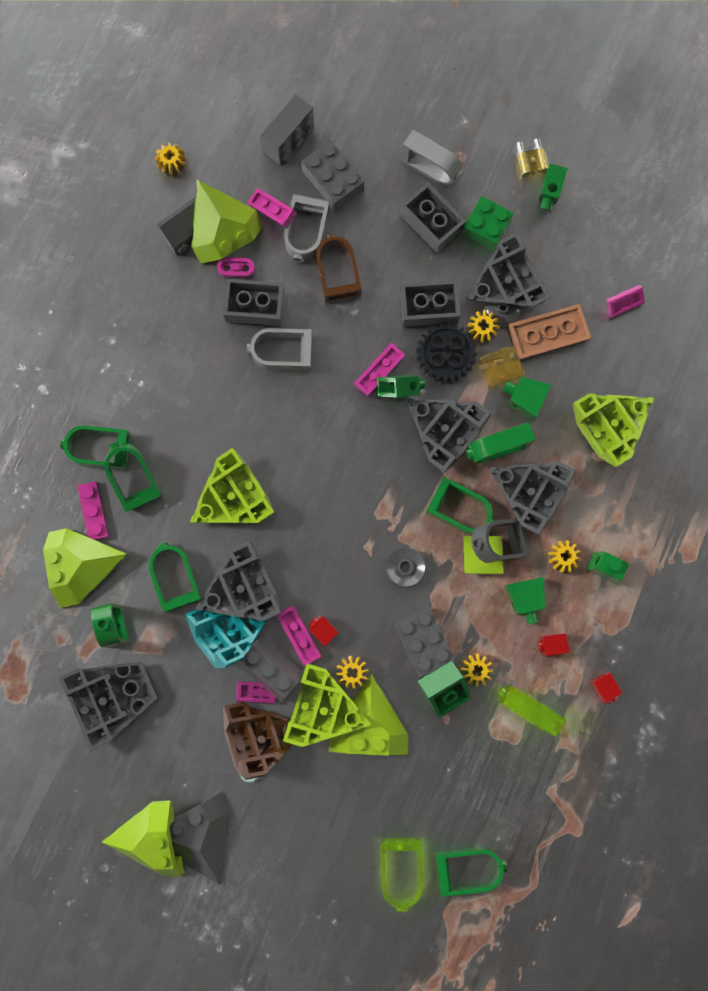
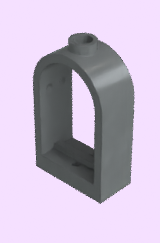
[472,518,532,563]

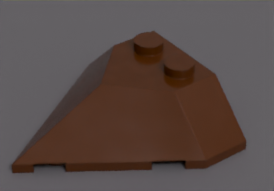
[223,702,293,780]

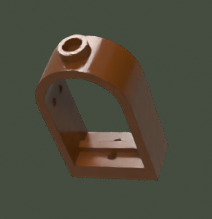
[316,234,362,303]

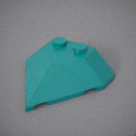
[186,609,268,668]

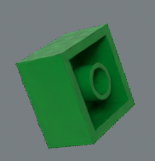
[462,196,514,252]
[418,661,472,718]

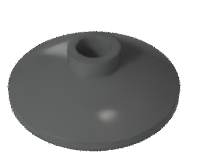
[483,302,520,329]
[386,548,425,587]

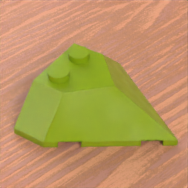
[191,179,264,263]
[573,393,654,467]
[190,448,275,523]
[43,528,128,608]
[283,664,371,747]
[329,673,408,756]
[102,801,185,877]

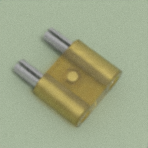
[516,138,549,177]

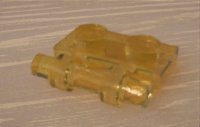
[478,346,525,388]

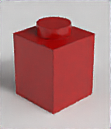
[309,616,339,646]
[537,633,569,656]
[589,672,622,704]

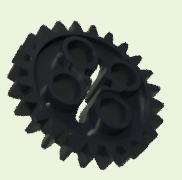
[416,322,477,383]

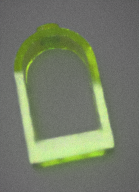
[497,685,567,737]
[380,837,422,912]

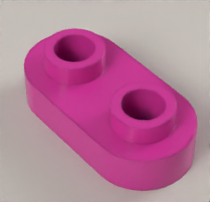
[217,257,255,278]

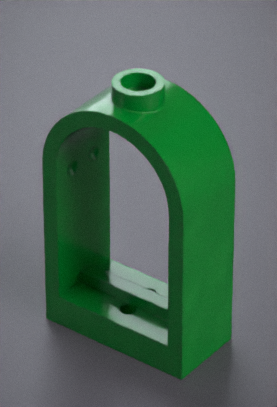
[466,422,535,464]
[60,425,131,471]
[104,441,161,512]
[425,477,495,535]
[149,542,202,613]
[91,603,130,648]
[435,847,507,897]

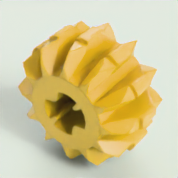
[155,142,187,176]
[468,310,500,343]
[548,540,581,573]
[460,654,494,687]
[336,656,369,690]

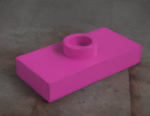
[606,285,645,318]
[236,681,276,704]

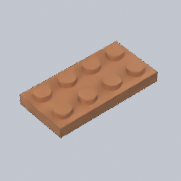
[508,304,591,361]

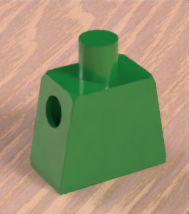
[538,164,568,212]
[377,375,425,398]
[502,377,551,421]
[586,551,629,586]
[504,577,545,625]

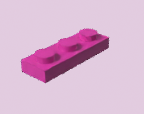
[247,188,297,228]
[354,343,405,397]
[77,481,109,541]
[276,605,322,666]

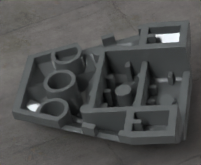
[58,662,157,751]

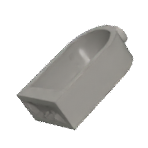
[401,130,463,185]
[284,194,330,262]
[247,328,312,371]

